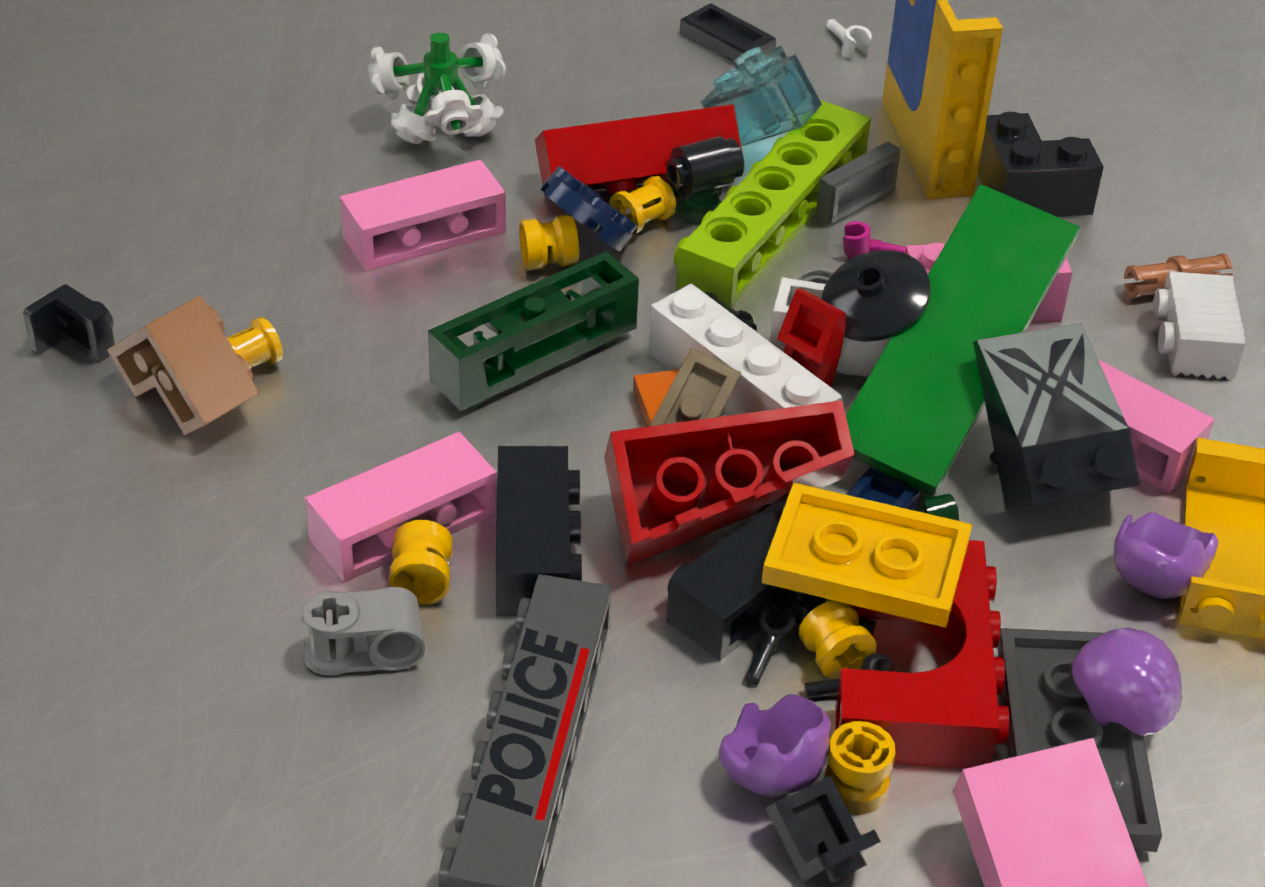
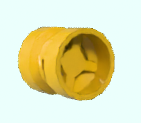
[519,215,579,271]
[389,520,453,605]
[824,721,896,814]

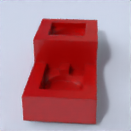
[777,288,846,387]

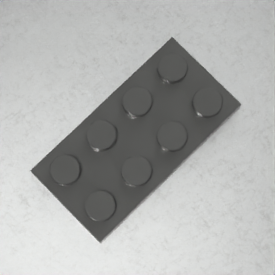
[997,628,1162,852]

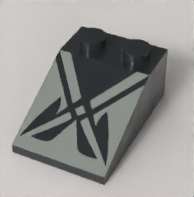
[973,323,1140,510]

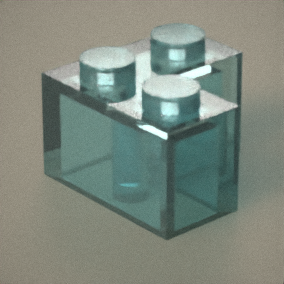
[701,46,822,146]

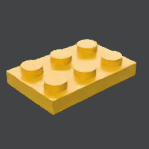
[761,482,973,628]

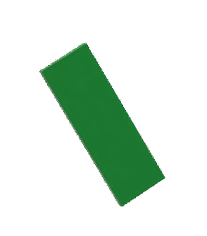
[846,184,1080,496]

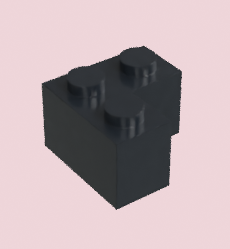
[978,112,1104,217]

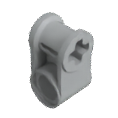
[302,587,425,676]

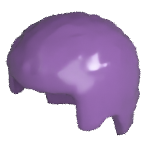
[1114,512,1219,599]
[1071,628,1183,736]
[718,694,831,798]

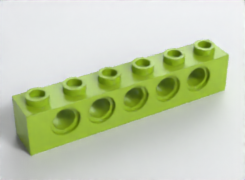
[673,100,871,308]

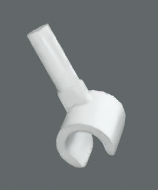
[826,19,872,58]

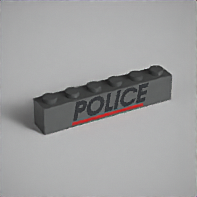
[438,574,612,887]

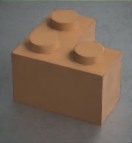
[107,295,259,435]

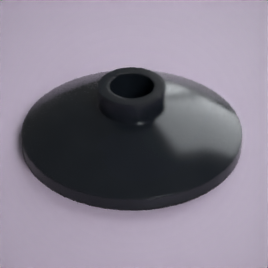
[821,250,931,342]

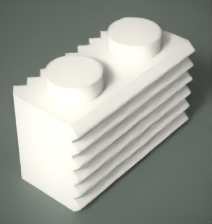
[1153,271,1246,380]

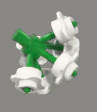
[368,33,506,144]

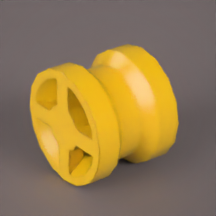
[798,600,877,679]

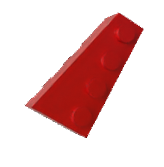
[604,400,855,567]

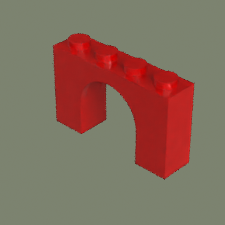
[835,540,1009,769]

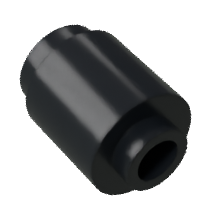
[666,136,744,196]

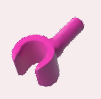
[843,221,906,259]

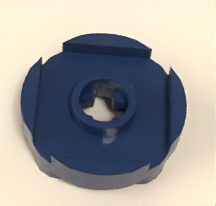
[540,166,638,251]

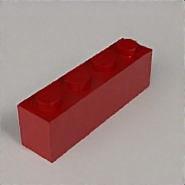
[535,104,743,198]

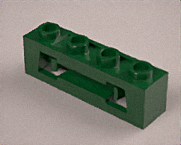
[428,251,639,411]

